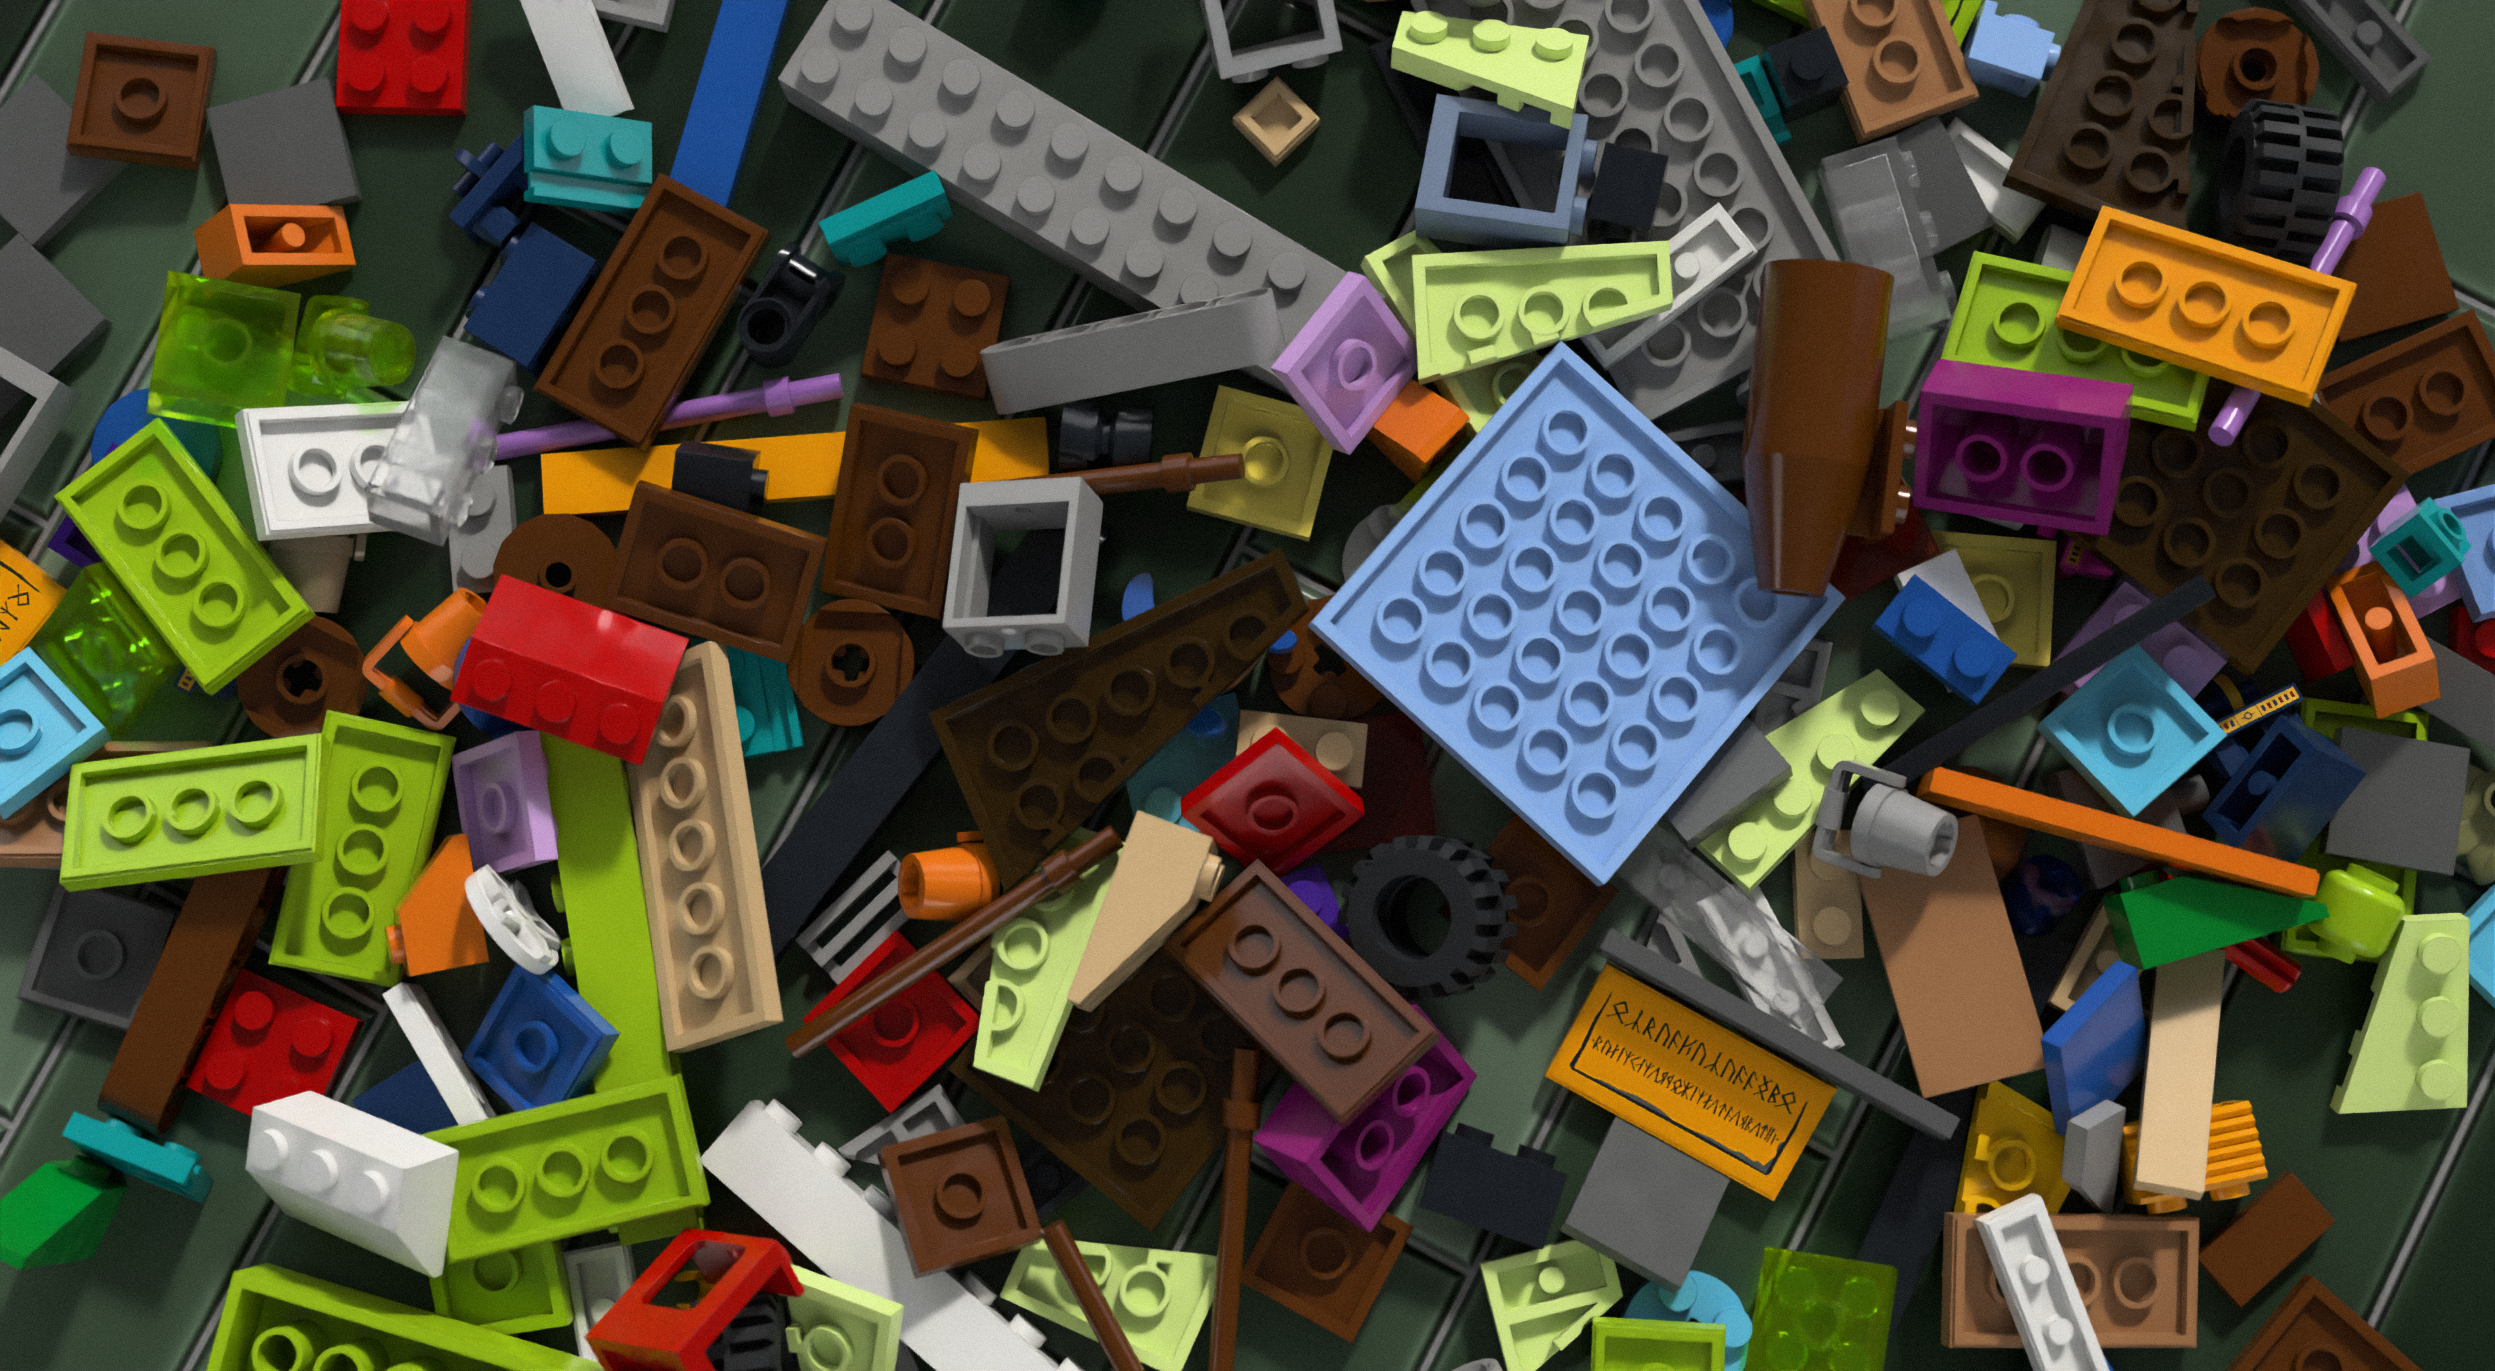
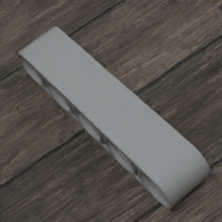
[980,288,1287,414]

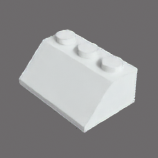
[245,1090,459,1278]

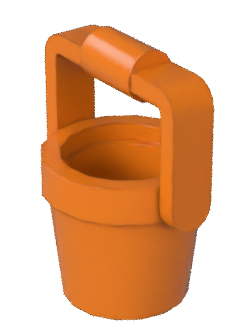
[362,587,488,731]
[898,831,1000,935]

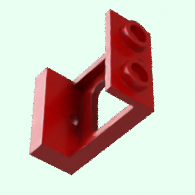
[584,1227,805,1371]

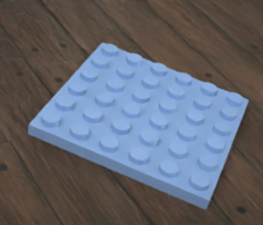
[1307,341,1846,886]

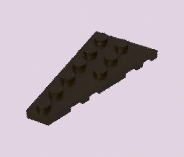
[2002,0,2199,231]
[928,548,1310,891]

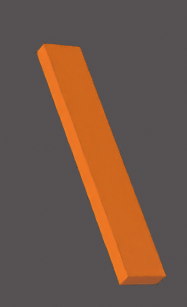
[1916,767,2320,899]

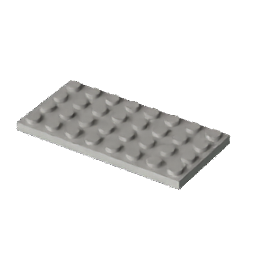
[1408,0,1840,423]

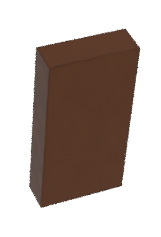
[2198,1171,2336,1307]

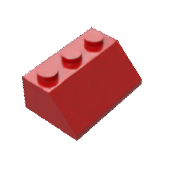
[449,574,690,765]

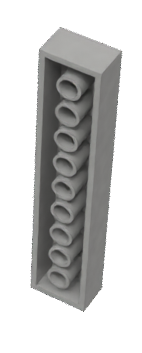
[778,0,1385,405]

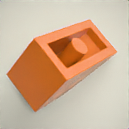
[193,204,356,291]
[1365,378,1470,485]
[2324,560,2441,720]
[385,833,489,977]

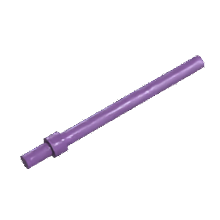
[2208,167,2386,446]
[466,373,844,465]

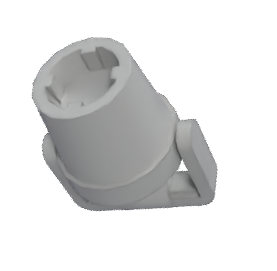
[1812,760,1958,879]

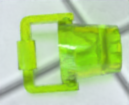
[286,295,416,401]

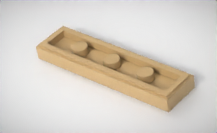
[2132,949,2226,1200]

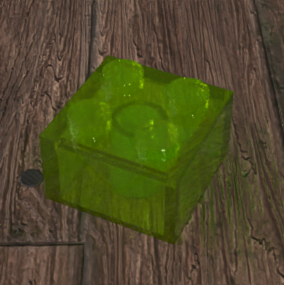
[146,270,301,429]

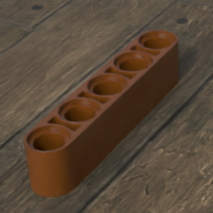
[97,865,290,1137]

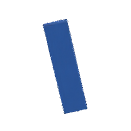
[670,0,792,210]

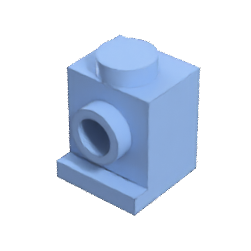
[1962,0,2061,98]

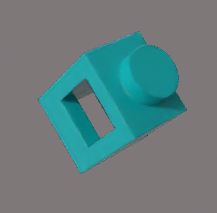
[2368,497,2472,599]

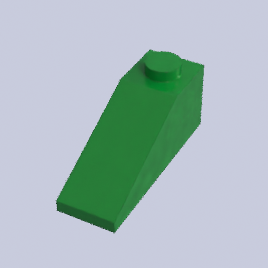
[2101,869,2330,971]
[0,1154,128,1270]

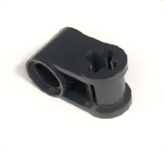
[737,241,846,368]

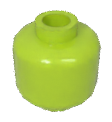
[2306,863,2406,964]

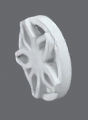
[465,864,562,975]

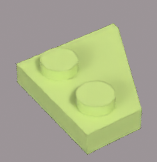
[1479,1238,1623,1371]

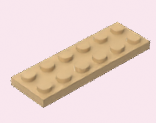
[626,641,783,1053]

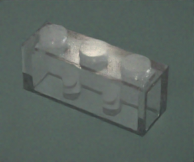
[1817,136,1957,344]
[364,335,524,547]

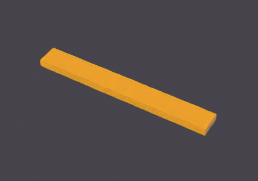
[541,417,1050,518]

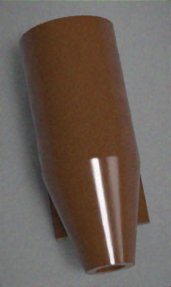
[1741,259,1917,598]

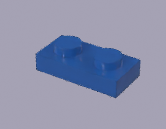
[1871,574,2017,707]

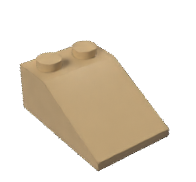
[1067,810,1225,1013]

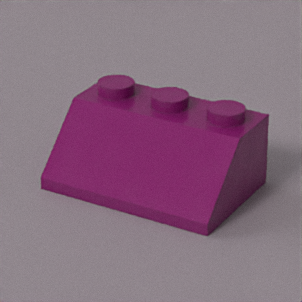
[1912,359,2134,536]
[1253,999,1477,1233]

